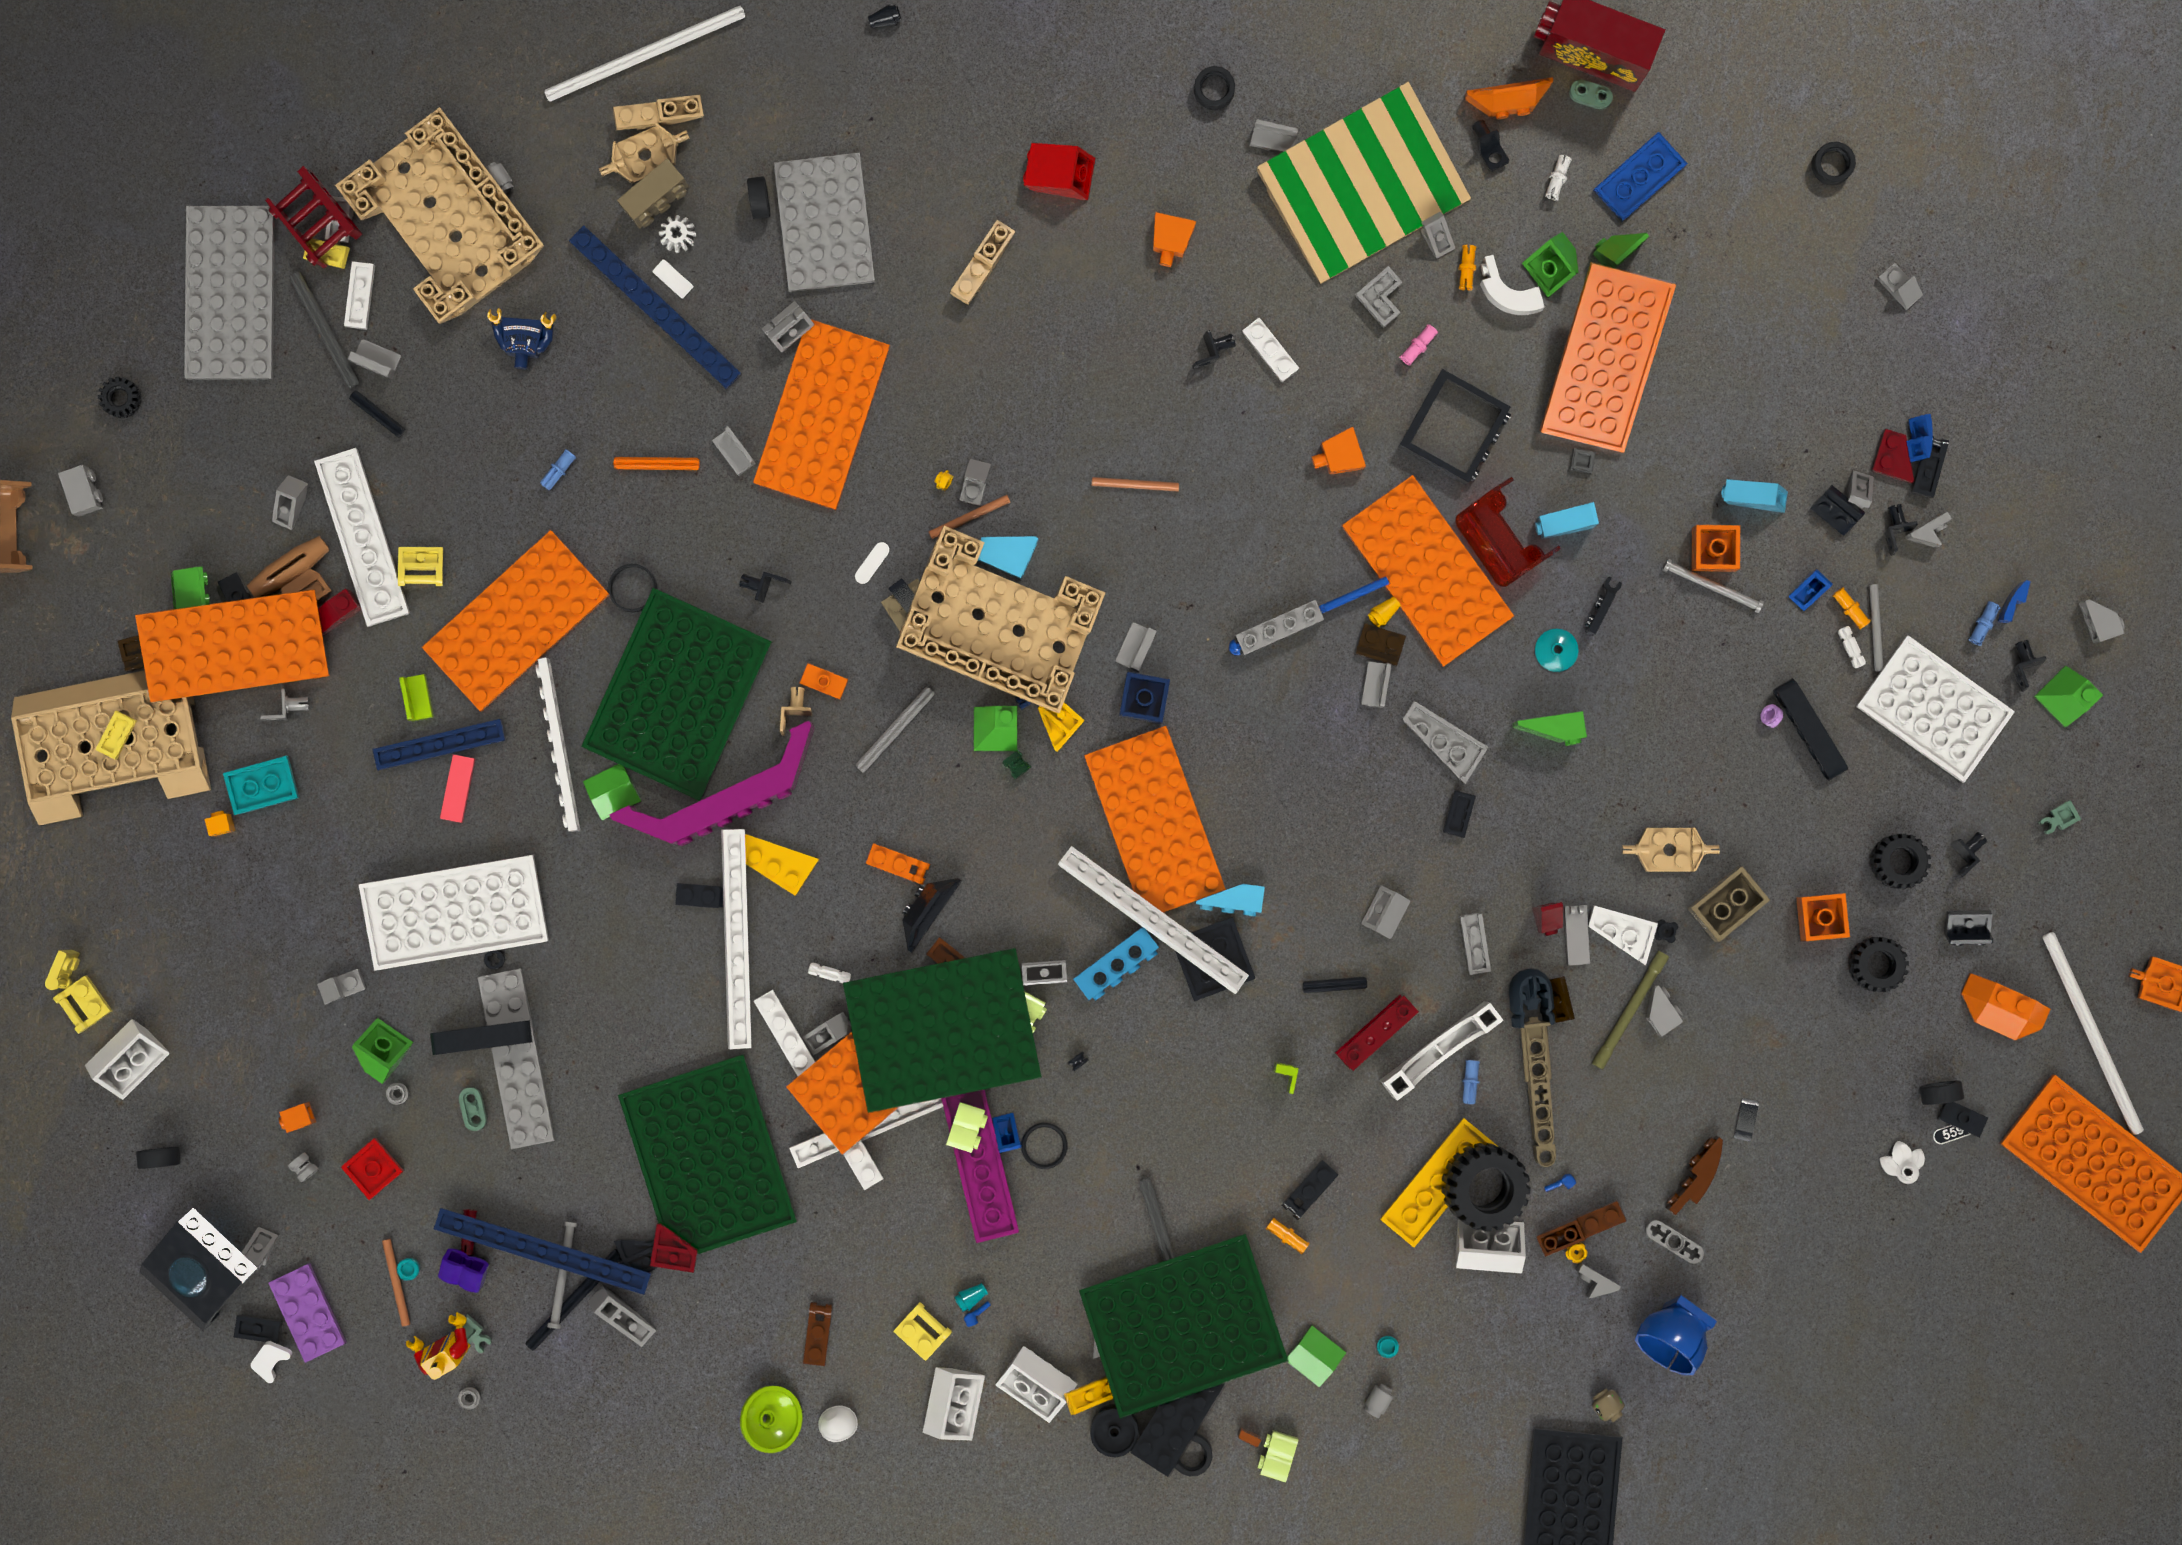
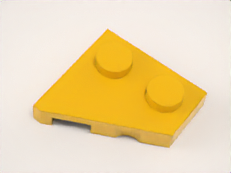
[1038,703,1085,752]

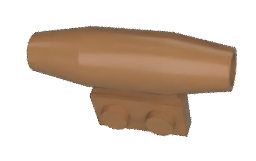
[247,536,332,602]

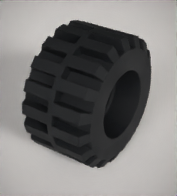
[1870,834,1931,889]
[1848,937,1909,992]

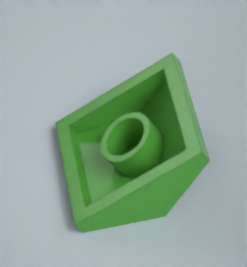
[583,764,641,821]
[1287,1325,1346,1387]

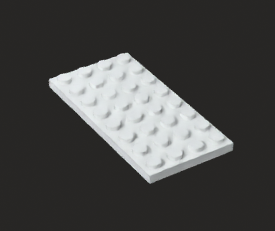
[359,854,549,971]

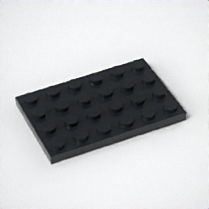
[1523,1428,1623,1545]

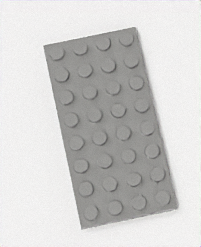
[184,206,275,380]

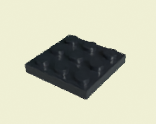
[1175,917,1256,1002]

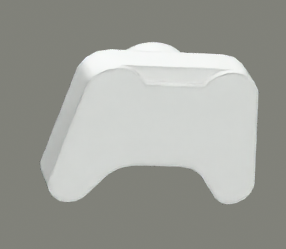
[251,1341,292,1383]

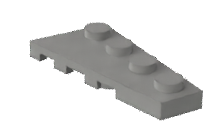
[1402,701,1488,784]

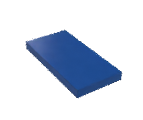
[1593,132,1688,222]

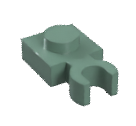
[2038,800,2081,834]
[451,1314,492,1353]

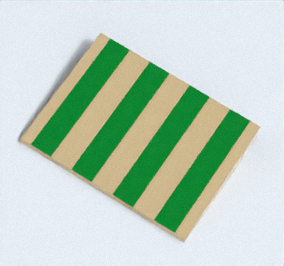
[1257,82,1471,284]

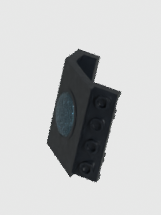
[140,1208,258,1332]

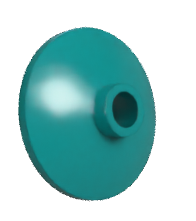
[1535,628,1579,672]

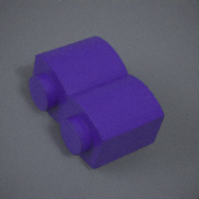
[438,1248,489,1293]

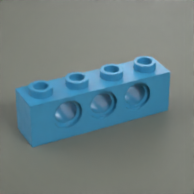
[1073,927,1159,1001]

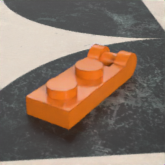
[866,843,931,885]

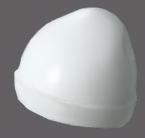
[818,1406,857,1442]

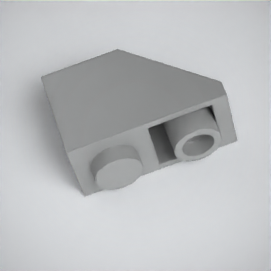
[1646,985,1683,1037]

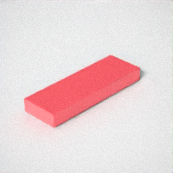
[440,754,476,823]

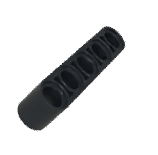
[1773,678,1848,781]
[430,1020,533,1055]

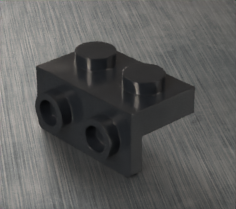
[1944,910,1993,946]

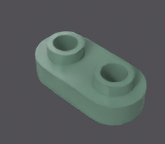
[1569,79,1613,110]
[459,1087,487,1131]

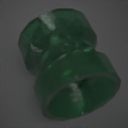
[1002,750,1032,780]

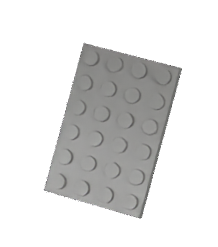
[774,152,875,292]

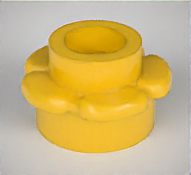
[934,470,954,491]
[1566,1242,1587,1263]

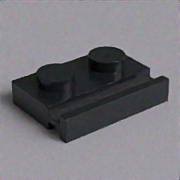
[1810,485,1865,536]

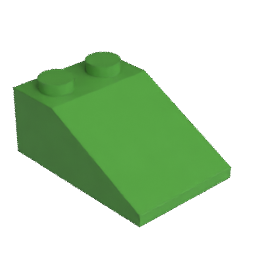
[1512,711,1587,746]

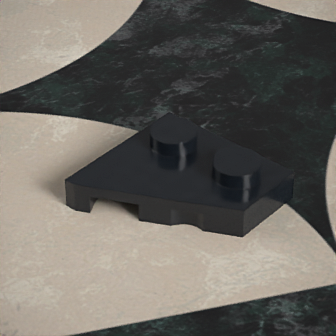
[614,1239,660,1272]

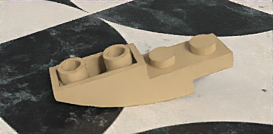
[613,95,704,131]
[950,220,1015,305]

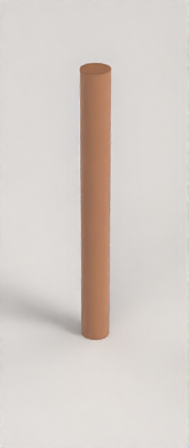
[1092,477,1179,492]
[928,495,1010,539]
[382,1239,410,1327]

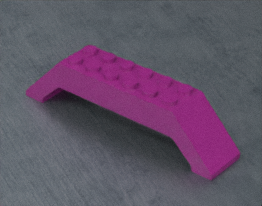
[609,721,815,846]

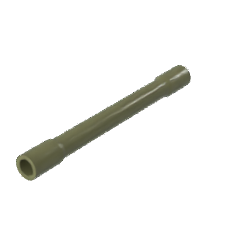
[1592,950,1669,1070]

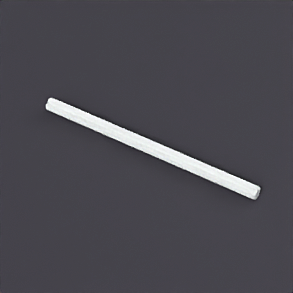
[544,6,745,101]
[2043,932,2144,1135]

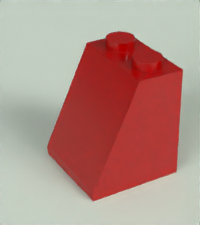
[1023,143,1096,200]

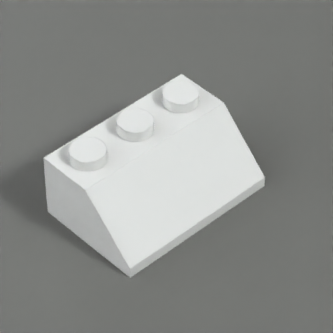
[85,1019,170,1100]
[1456,1219,1526,1273]
[996,1346,1077,1423]
[923,1367,985,1441]

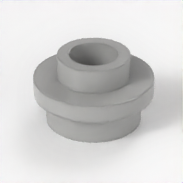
[386,1083,409,1105]
[458,1387,480,1410]

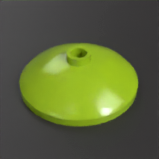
[740,1386,802,1453]

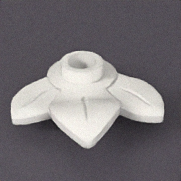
[1880,1141,1925,1184]

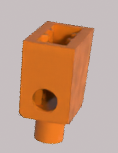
[1153,212,1196,267]
[1311,427,1366,474]

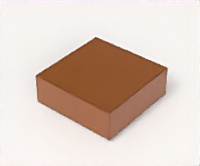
[1237,1427,1261,1447]

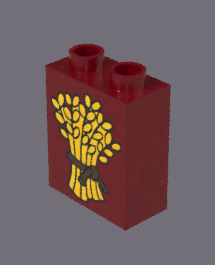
[1534,0,1666,92]

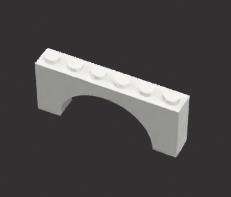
[1380,1001,1504,1101]

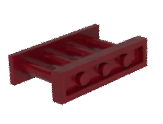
[265,166,362,269]
[1334,994,1419,1071]

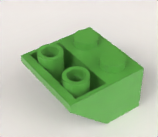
[171,566,209,609]

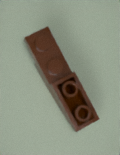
[1665,1136,1723,1215]
[1536,1200,1627,1257]

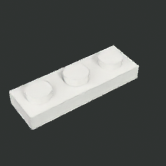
[344,262,375,330]
[1242,318,1299,382]

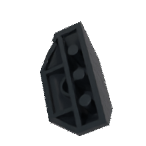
[902,878,962,953]

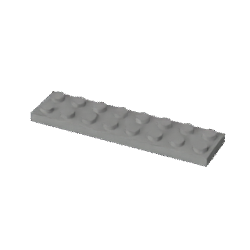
[478,968,555,1149]

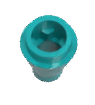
[954,1283,988,1312]

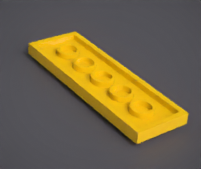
[1380,1118,1498,1247]

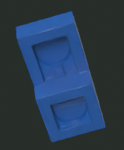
[1907,414,1933,462]
[1998,580,2031,623]

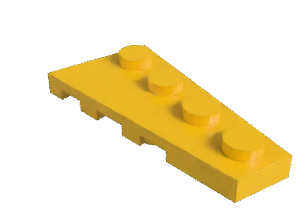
[745,834,819,896]

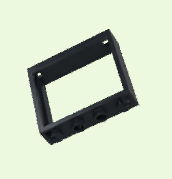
[1398,369,1511,485]

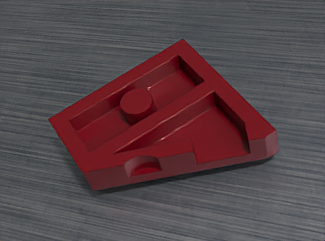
[1871,429,1914,483]
[650,1223,698,1273]

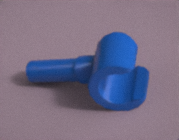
[1544,1174,1576,1192]
[964,1301,991,1327]

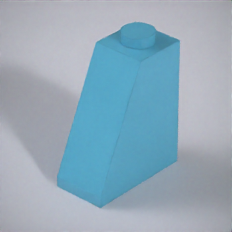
[1722,479,1788,513]
[1535,502,1599,540]
[978,536,1039,580]

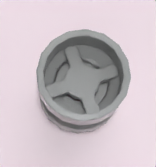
[288,1152,319,1183]

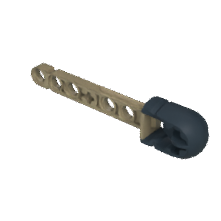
[1509,968,1556,1167]

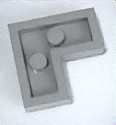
[1355,266,1403,328]

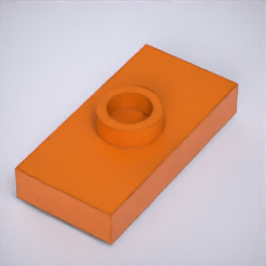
[800,663,848,700]

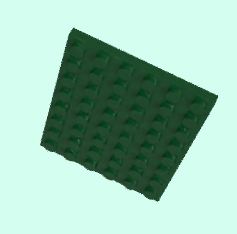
[581,588,773,801]
[843,948,1042,1113]
[618,1054,797,1254]
[1079,1234,1289,1418]

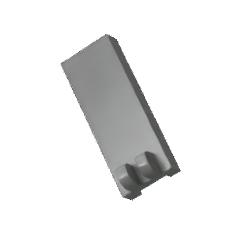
[1564,905,1590,965]
[1459,913,1491,975]

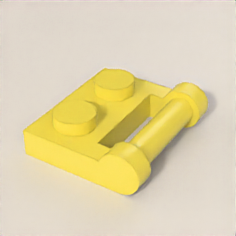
[398,547,443,586]
[45,950,80,990]
[53,975,112,1034]
[893,1302,952,1361]

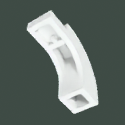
[1480,255,1545,315]

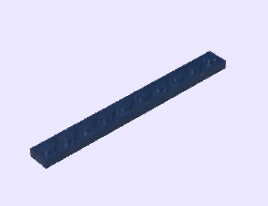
[569,225,741,389]
[434,1208,652,1295]

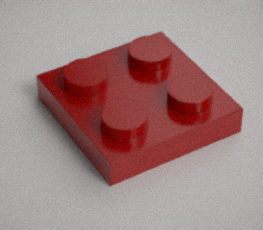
[341,1138,404,1200]

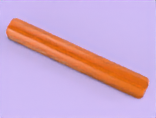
[613,457,700,470]

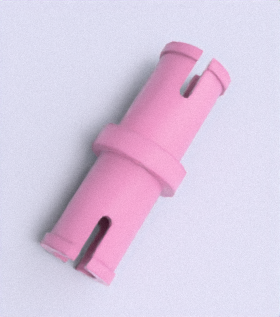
[1400,324,1438,366]

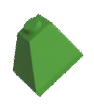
[1522,232,1579,297]
[1593,233,1649,268]
[2034,666,2103,727]
[974,706,1018,751]
[352,1018,413,1084]

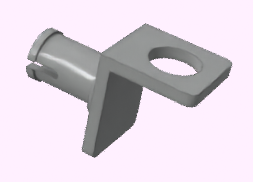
[260,689,309,721]

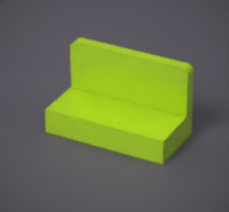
[399,674,434,721]
[1273,1062,1299,1094]

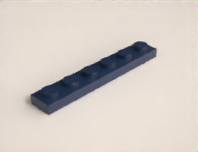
[372,719,506,771]

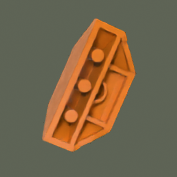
[1465,77,1553,120]
[1961,973,2051,1040]

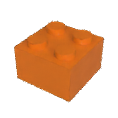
[1692,525,1740,572]
[1796,893,1850,941]

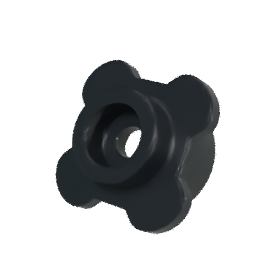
[1654,919,1678,943]

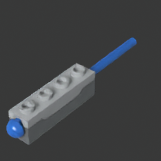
[1229,576,1389,657]

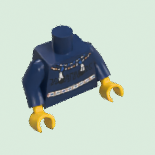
[487,308,556,369]

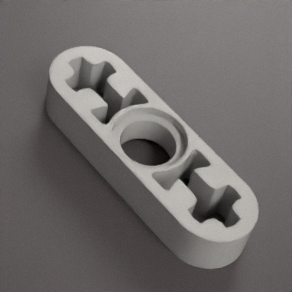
[1645,1219,1704,1264]

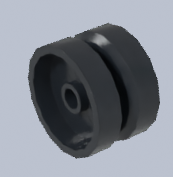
[1090,1404,1139,1458]

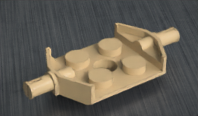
[599,123,690,184]
[1622,828,1719,872]

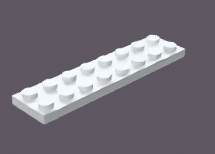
[314,448,410,627]

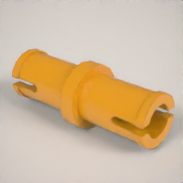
[1459,245,1476,291]
[1832,587,1871,629]
[1266,1218,1310,1255]

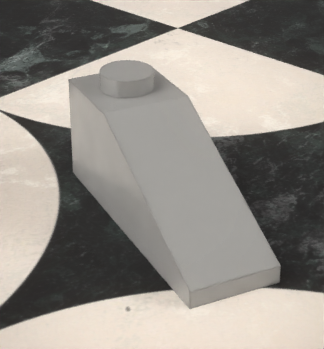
[588,1285,656,1347]

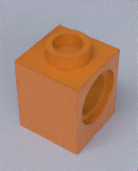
[279,1102,316,1133]

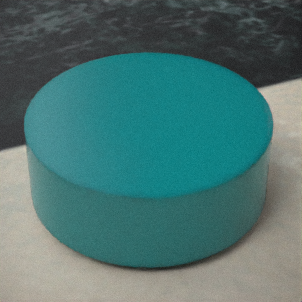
[397,1258,420,1281]

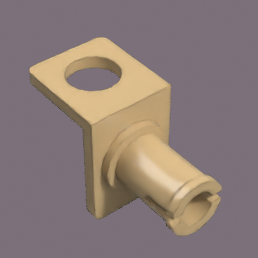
[780,687,812,736]

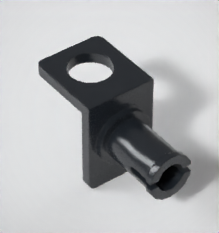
[1472,120,1509,171]
[1192,330,1236,369]
[1885,504,1918,556]
[739,572,792,603]
[2013,640,2047,692]
[1951,832,1987,880]

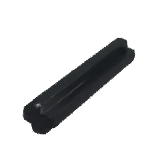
[349,390,406,437]
[1302,977,1367,993]

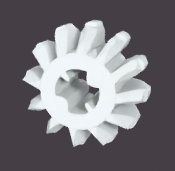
[659,215,696,253]

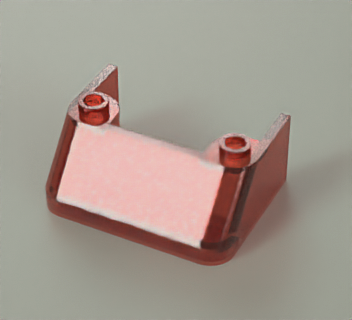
[1456,477,1561,587]

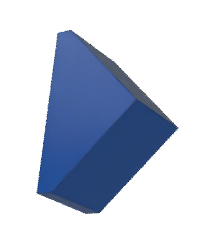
[1788,569,1833,611]
[992,1113,1021,1153]

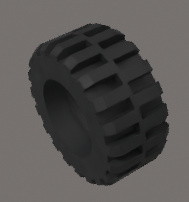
[1442,1143,1531,1231]

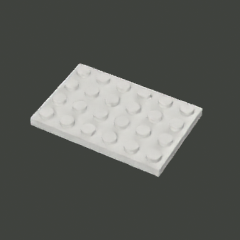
[1856,635,2015,783]

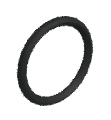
[1021,1123,1068,1169]

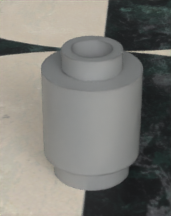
[485,162,514,194]
[1364,1384,1394,1418]

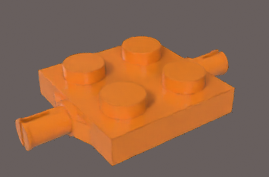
[2129,956,2182,1012]

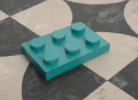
[223,756,299,815]

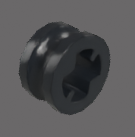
[484,950,505,969]
[1067,1051,1089,1071]

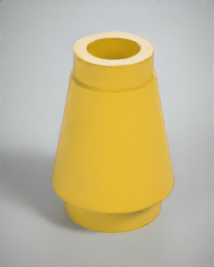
[1368,597,1401,627]

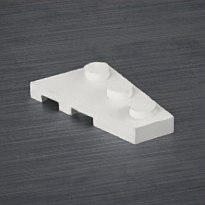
[1588,905,1658,965]

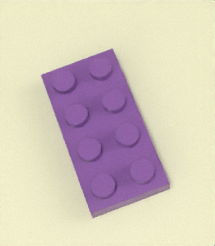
[268,1263,347,1362]

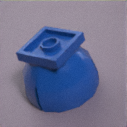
[1635,1295,1717,1375]

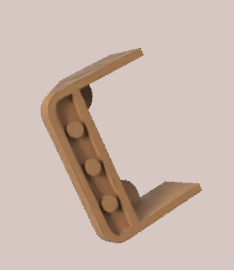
[0,480,32,573]

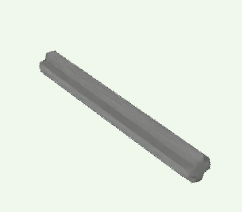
[856,686,935,772]

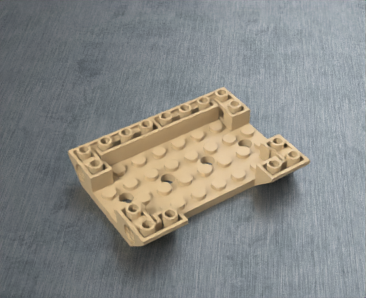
[335,107,544,324]
[896,526,1105,714]
[11,670,211,825]

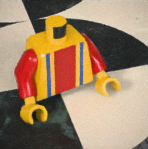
[406,1312,470,1380]

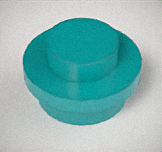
[1377,1336,1399,1358]

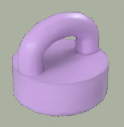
[1760,704,1783,728]

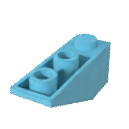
[1195,884,1265,917]

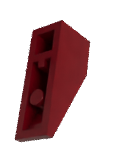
[318,588,362,636]
[1532,902,1563,936]

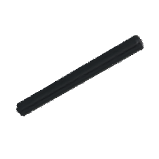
[525,1249,621,1351]

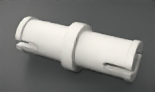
[1545,155,1572,201]

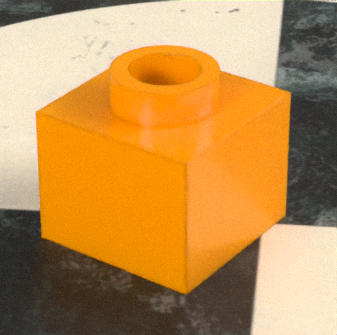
[205,811,236,836]

